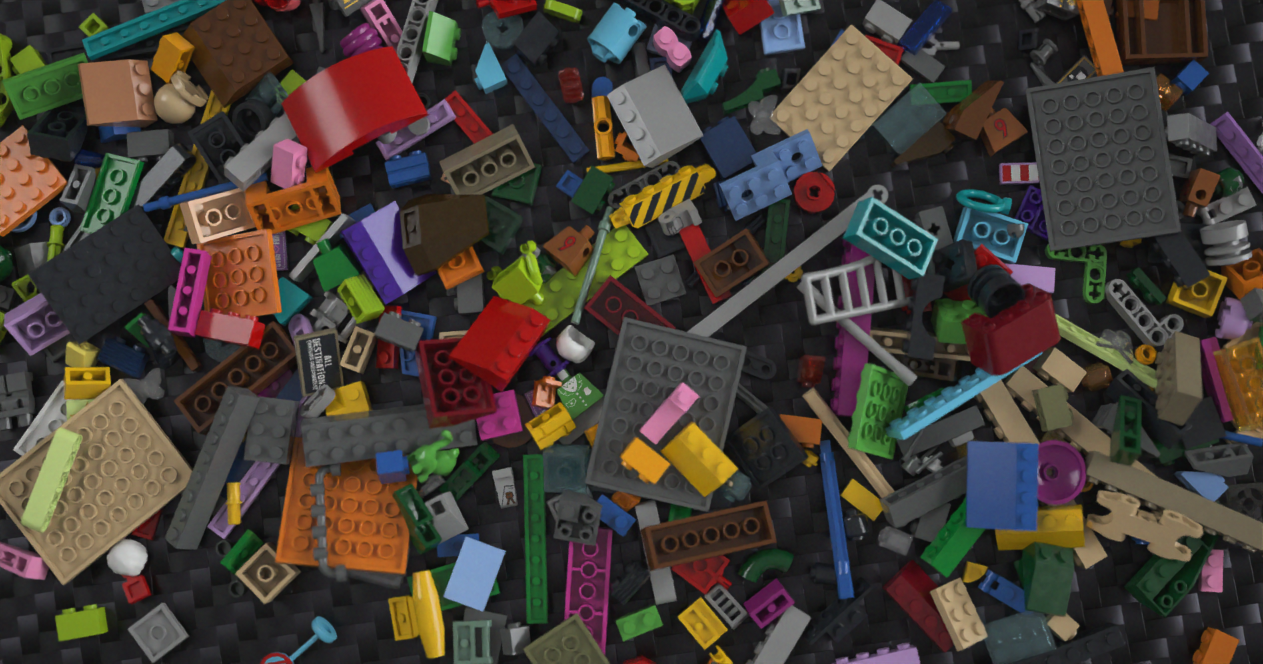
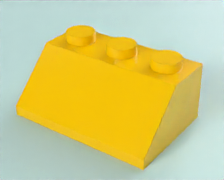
[660,422,738,497]

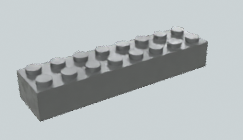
[301,404,477,467]

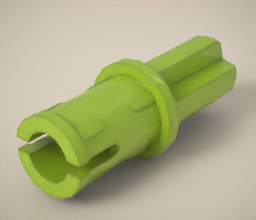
[47,225,64,261]

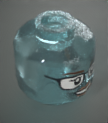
[721,470,752,503]

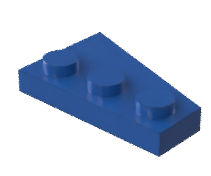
[400,310,437,377]

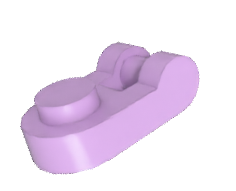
[288,314,314,346]

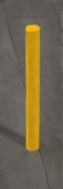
[586,159,668,173]

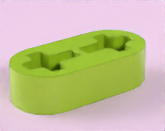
[543,0,583,23]

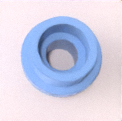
[49,207,71,228]

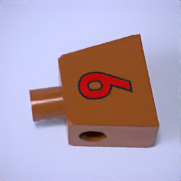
[980,108,1028,156]
[1179,168,1221,218]
[543,225,595,276]

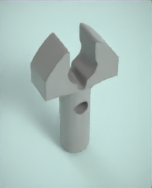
[920,35,960,57]

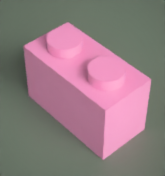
[270,139,307,189]

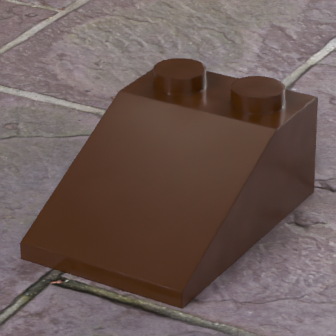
[943,80,1004,140]
[694,228,771,298]

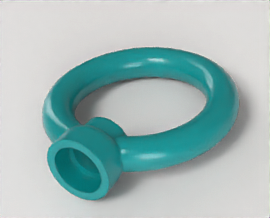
[956,189,1012,215]

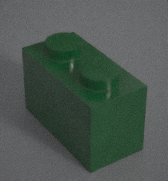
[571,166,615,214]

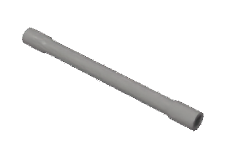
[797,282,917,386]

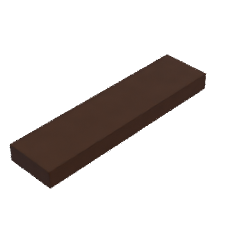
[144,299,204,372]

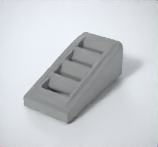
[704,583,749,630]

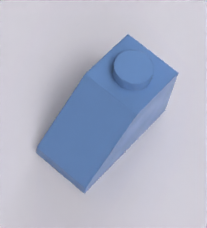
[1174,471,1229,502]

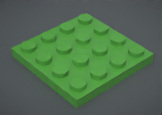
[848,363,908,460]

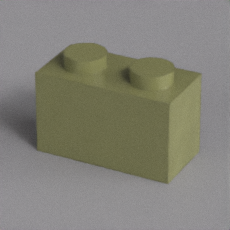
[1032,384,1074,431]

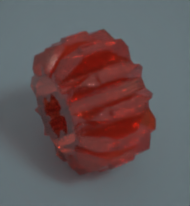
[558,67,584,103]

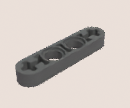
[608,161,680,210]

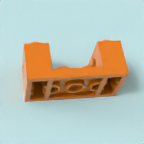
[246,167,341,234]

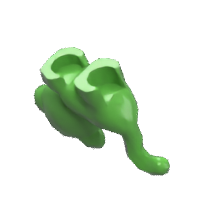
[407,430,459,483]

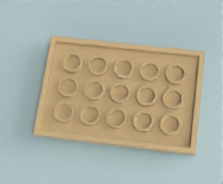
[768,24,913,172]

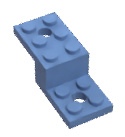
[719,129,822,221]

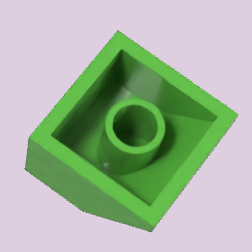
[422,11,461,66]

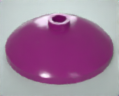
[1038,440,1086,505]

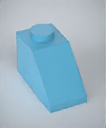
[474,43,508,94]

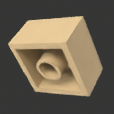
[235,542,301,604]

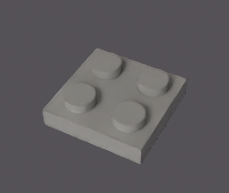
[128,602,189,663]

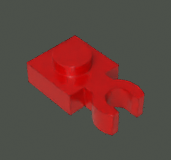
[122,575,151,604]

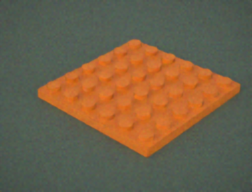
[275,437,418,575]

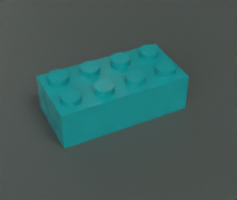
[843,197,938,279]

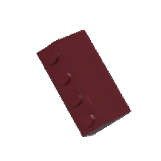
[882,559,954,652]

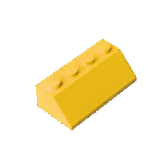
[995,504,1085,550]

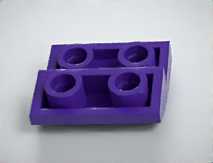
[1014,185,1048,241]

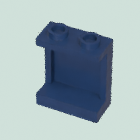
[698,116,756,181]

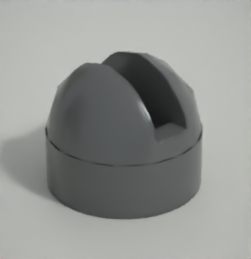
[1007,224,1024,238]

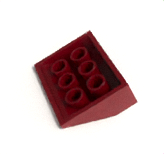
[415,337,497,429]

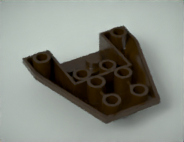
[400,194,489,276]

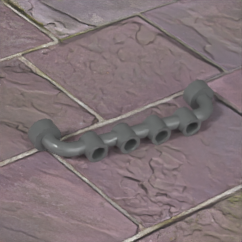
[310,463,347,582]

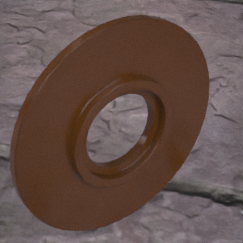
[491,394,534,448]

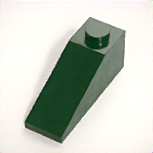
[1110,395,1142,466]

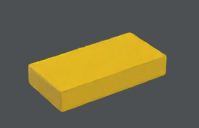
[840,479,883,521]

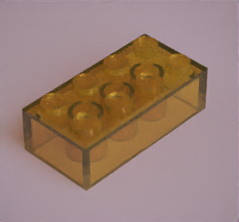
[1213,337,1263,432]

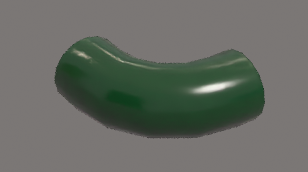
[737,548,794,583]

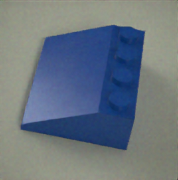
[966,441,1038,531]

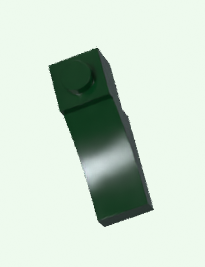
[721,68,781,115]
[439,441,501,502]
[392,483,442,555]

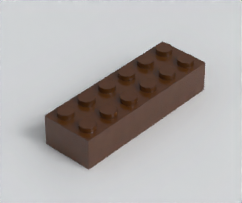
[174,321,297,436]
[640,501,777,572]

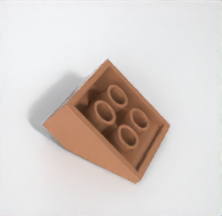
[78,59,157,127]

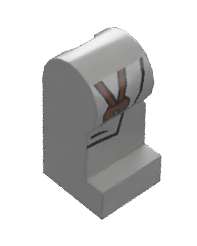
[492,467,518,509]

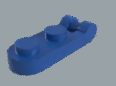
[978,569,1033,614]

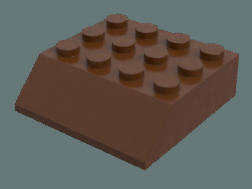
[182,0,293,108]
[1115,0,1208,65]

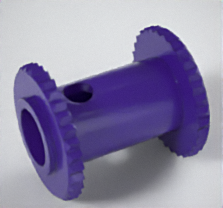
[528,337,570,377]

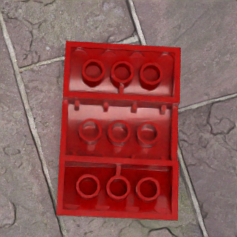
[281,46,428,173]

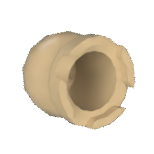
[154,71,208,123]

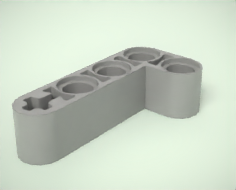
[1104,279,1184,347]

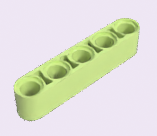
[21,427,82,533]

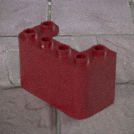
[961,283,1061,376]

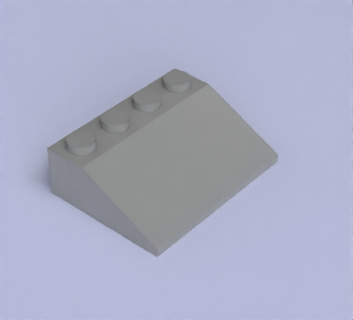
[607,65,704,168]

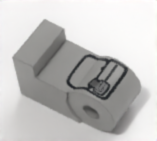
[658,199,702,235]

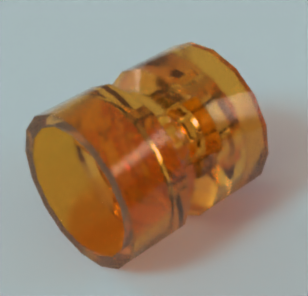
[1156,73,1183,111]

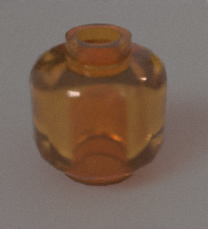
[1081,362,1113,392]

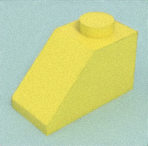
[65,341,101,367]

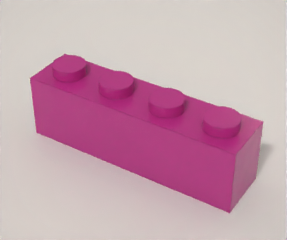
[168,248,211,338]

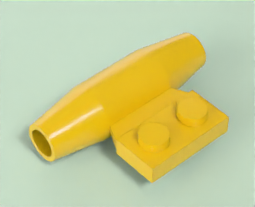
[388,570,445,658]

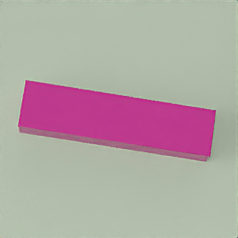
[564,527,613,655]

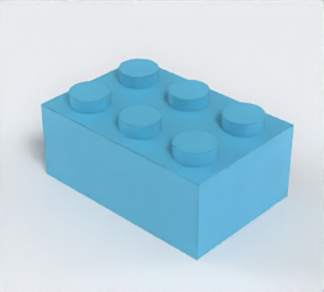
[953,207,1028,264]

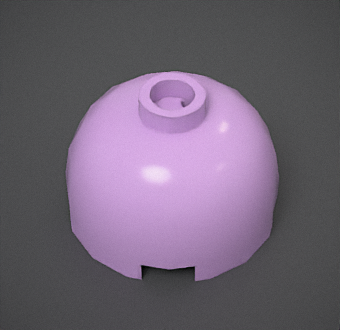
[1215,297,1253,340]

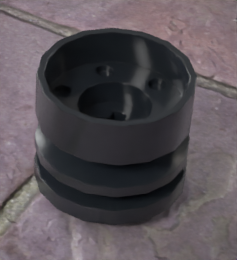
[967,265,1025,319]

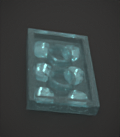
[872,83,947,155]
[983,611,1056,664]

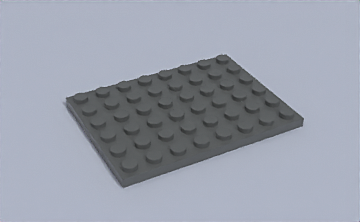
[1025,67,1181,252]
[584,317,747,512]

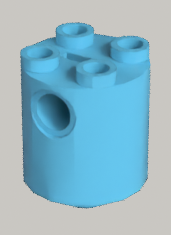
[587,3,646,64]

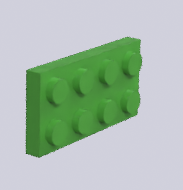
[2,53,88,120]

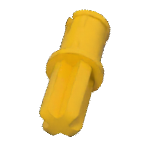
[225,482,243,525]

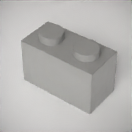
[862,0,912,45]

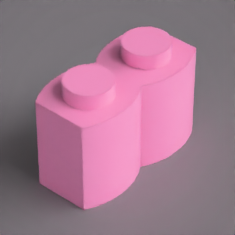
[653,26,692,73]

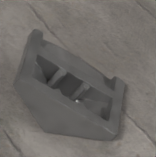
[14,241,49,277]

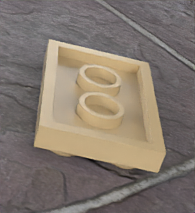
[930,577,988,651]

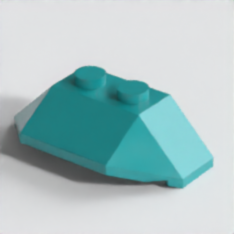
[680,29,729,104]

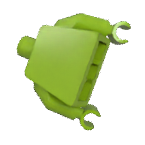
[487,241,544,306]

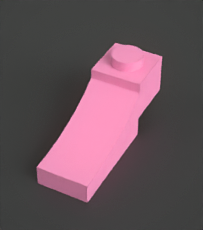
[639,382,699,445]

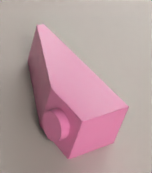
[359,0,407,56]
[0,542,49,580]

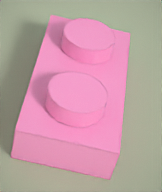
[1198,549,1224,592]

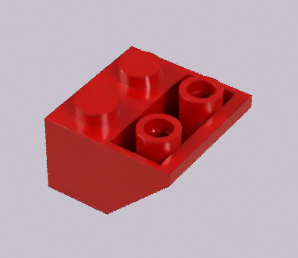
[720,0,774,35]

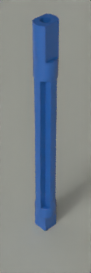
[819,440,854,599]

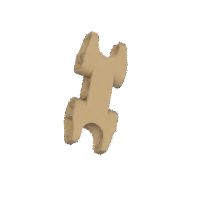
[1086,491,1203,561]

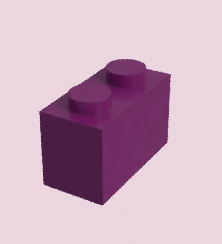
[743,578,795,629]

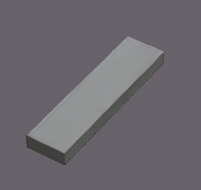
[288,213,356,283]

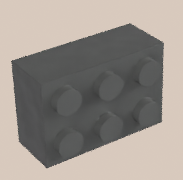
[244,397,300,464]

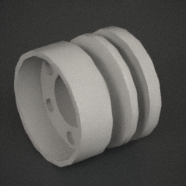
[1200,220,1253,266]

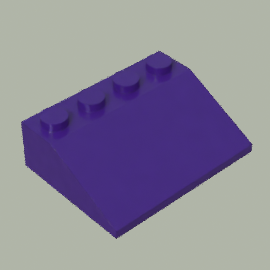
[340,201,437,305]

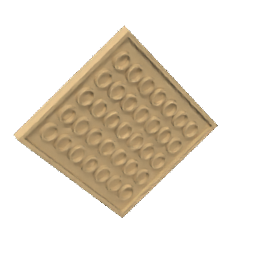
[0,379,193,585]

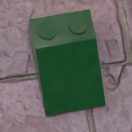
[1022,542,1074,617]

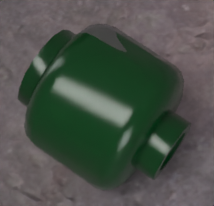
[1213,167,1244,198]
[536,253,557,284]

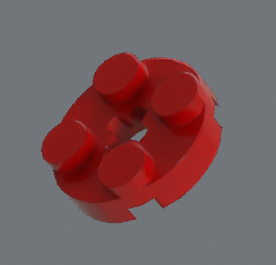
[793,172,835,214]

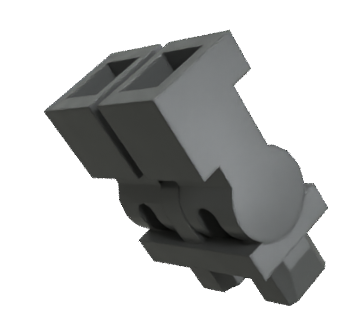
[0,371,37,431]

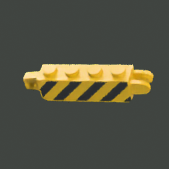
[609,164,716,228]

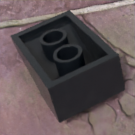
[27,104,89,162]
[187,111,246,184]

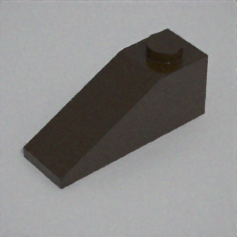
[890,121,956,168]
[893,354,963,381]

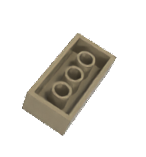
[1155,331,1202,426]

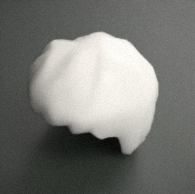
[556,325,595,363]
[107,539,148,577]

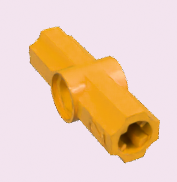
[592,96,615,160]

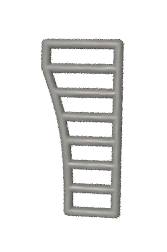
[801,230,935,325]

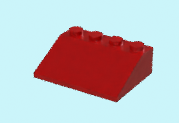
[449,296,550,392]

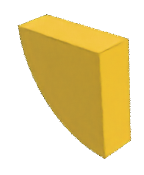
[962,561,988,583]

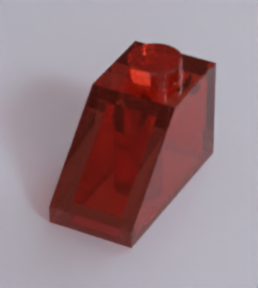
[797,355,825,388]

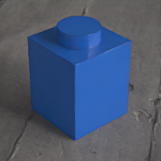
[1170,59,1209,95]

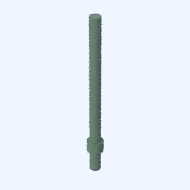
[571,206,614,324]

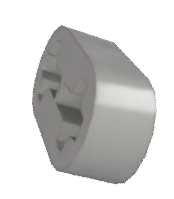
[300,385,336,419]

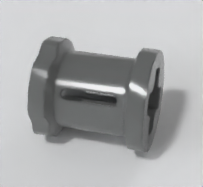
[1030,38,1058,66]

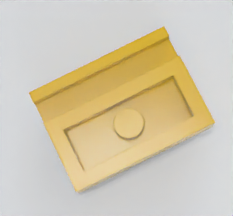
[677,597,728,650]

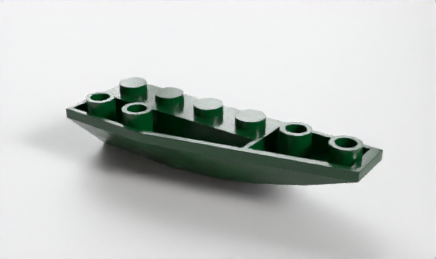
[1124,500,1221,617]

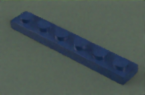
[500,54,590,164]

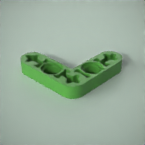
[1045,243,1107,304]

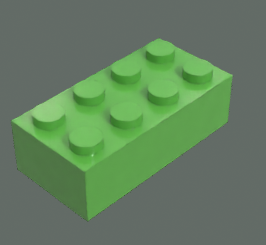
[930,298,988,344]

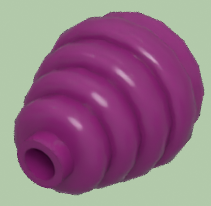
[340,23,383,58]

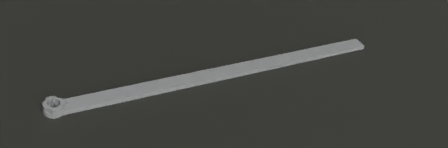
[558,185,888,447]

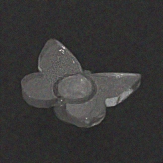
[748,95,781,135]
[1096,329,1134,365]
[123,368,164,404]

